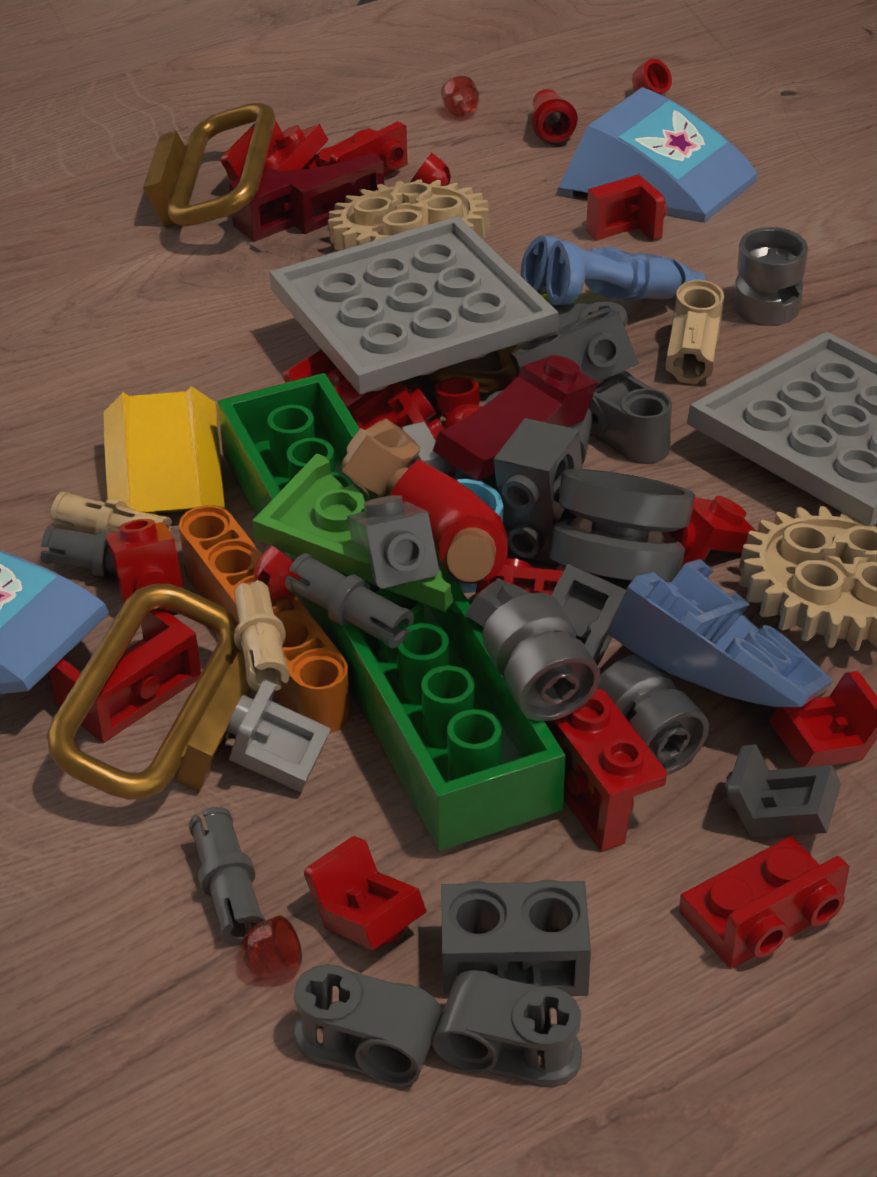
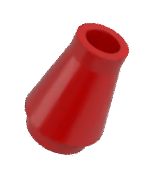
[532,89,578,143]

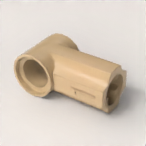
[665,280,724,385]

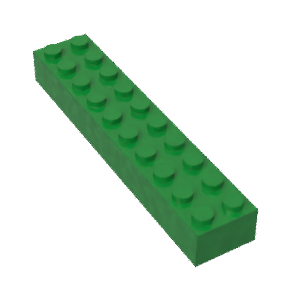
[217,373,565,851]

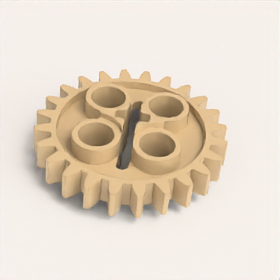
[328,180,490,251]
[738,506,877,651]

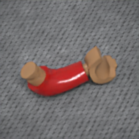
[341,418,508,584]

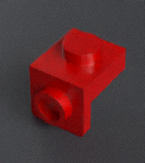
[586,174,667,241]
[663,496,757,567]
[105,519,184,611]
[769,671,877,768]
[304,836,427,951]

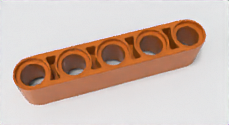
[179,505,351,733]

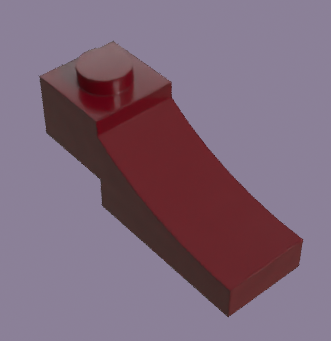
[229,152,384,242]
[433,355,598,481]

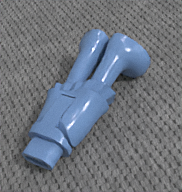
[520,235,706,306]

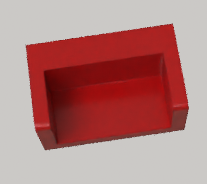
[49,609,201,744]

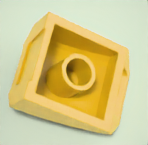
[103,386,225,514]

